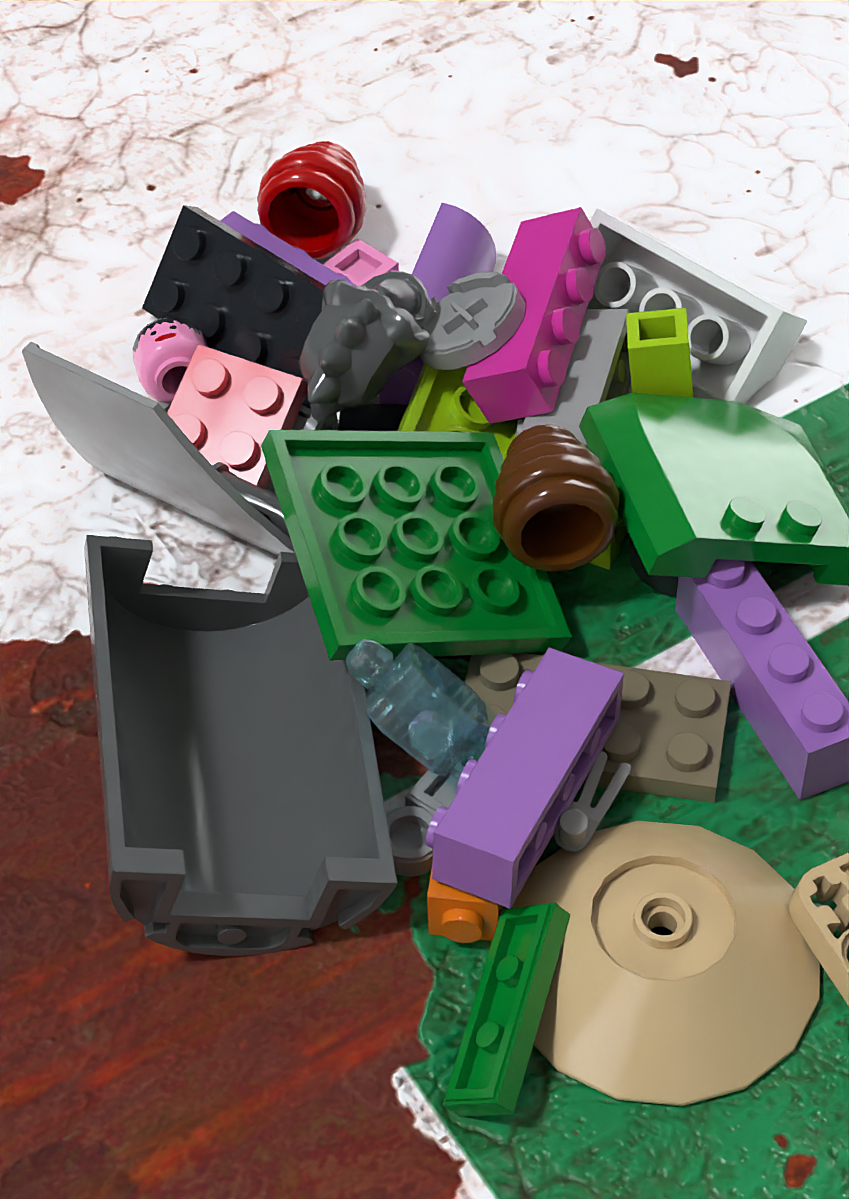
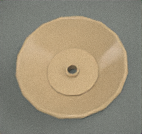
[511,821,820,1106]

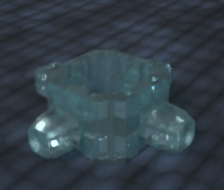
[346,638,490,776]

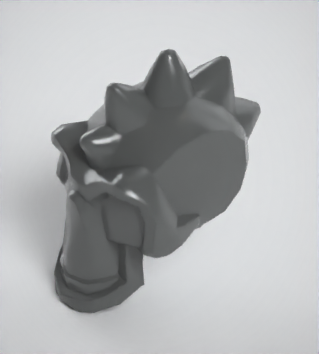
[299,271,430,421]

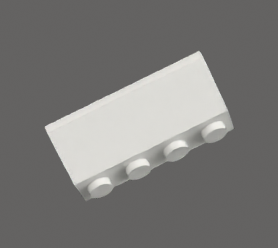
[586,208,808,404]

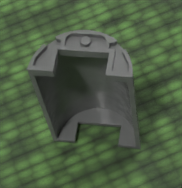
[84,535,397,956]

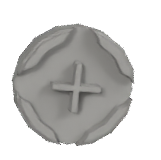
[419,272,526,370]

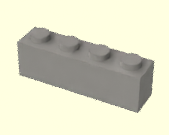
[516,309,631,452]

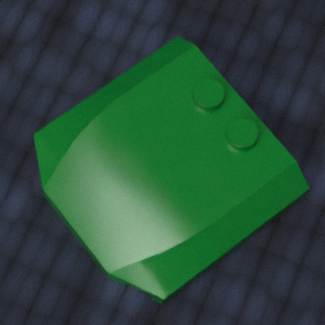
[579,392,849,586]

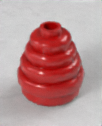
[257,141,367,259]

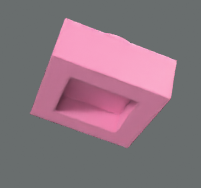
[323,238,399,286]

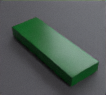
[443,902,571,1117]

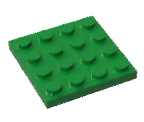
[261,430,572,661]

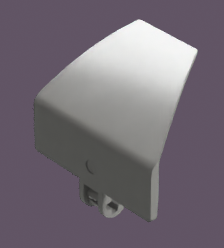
[22,342,338,556]

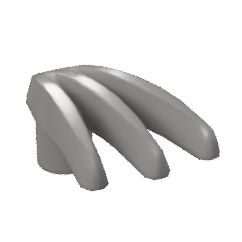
[554,751,631,852]

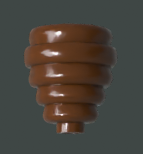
[493,424,619,572]

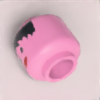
[132,316,209,404]

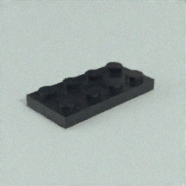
[142,205,326,409]

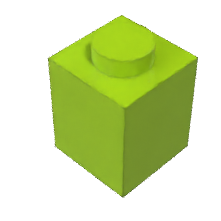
[626,308,694,398]

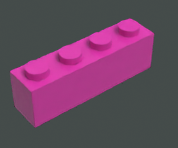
[462,207,606,424]

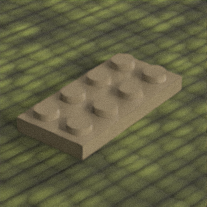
[449,653,731,803]

